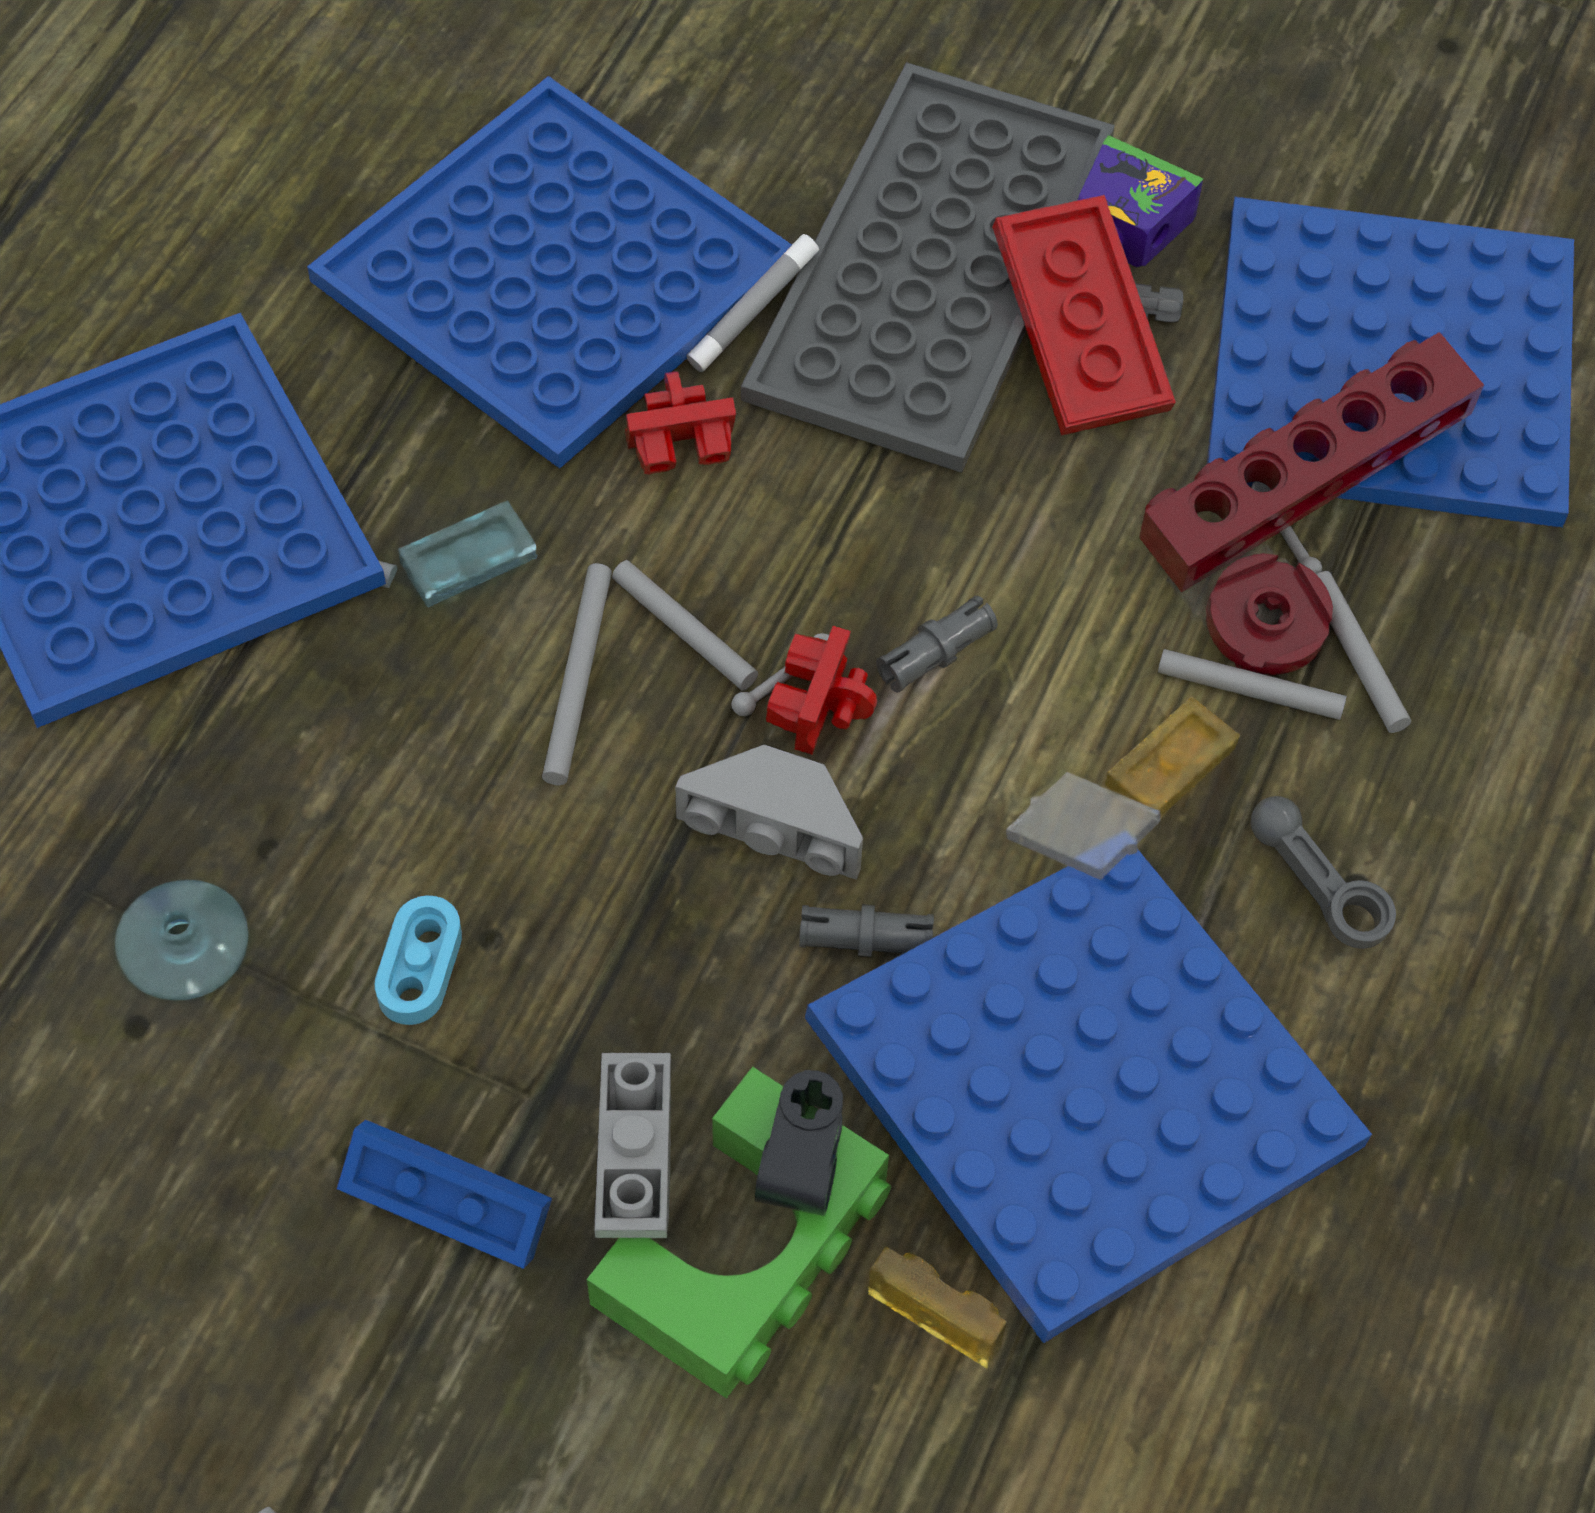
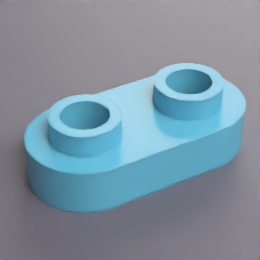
[375,896,462,1025]

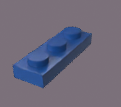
[337,1120,552,1269]

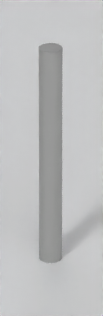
[542,563,612,785]

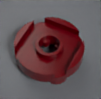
[1206,553,1333,675]

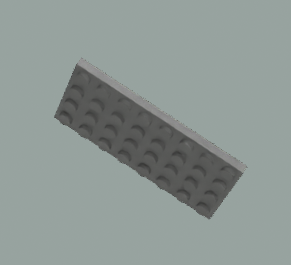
[741,62,1115,473]

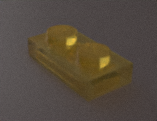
[1105,697,1239,824]
[868,1247,1007,1369]

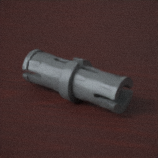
[876,595,998,693]
[799,904,934,958]

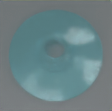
[115,880,249,1000]

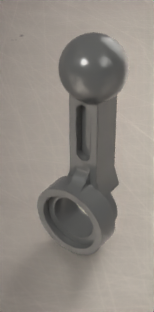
[1251,796,1396,949]

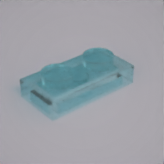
[398,500,537,608]

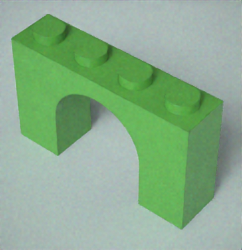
[587,1067,891,1399]

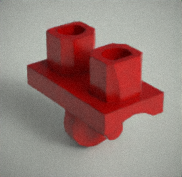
[625,371,736,474]
[766,626,878,755]

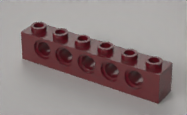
[1139,332,1484,592]

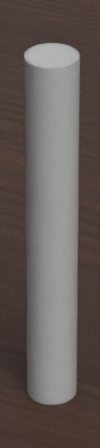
[612,560,758,690]
[1317,571,1411,733]
[1158,649,1347,720]

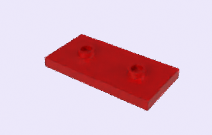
[992,195,1176,435]

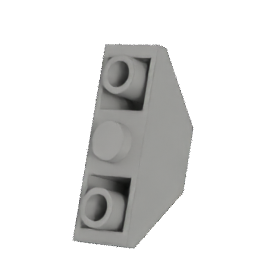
[675,745,863,879]
[595,1053,671,1238]

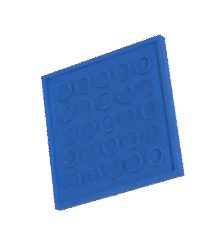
[307,76,792,469]
[1207,197,1574,528]
[0,313,386,728]
[805,835,1372,1343]

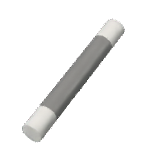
[686,234,819,372]

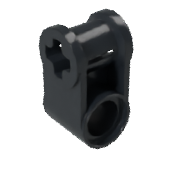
[755,1070,843,1216]

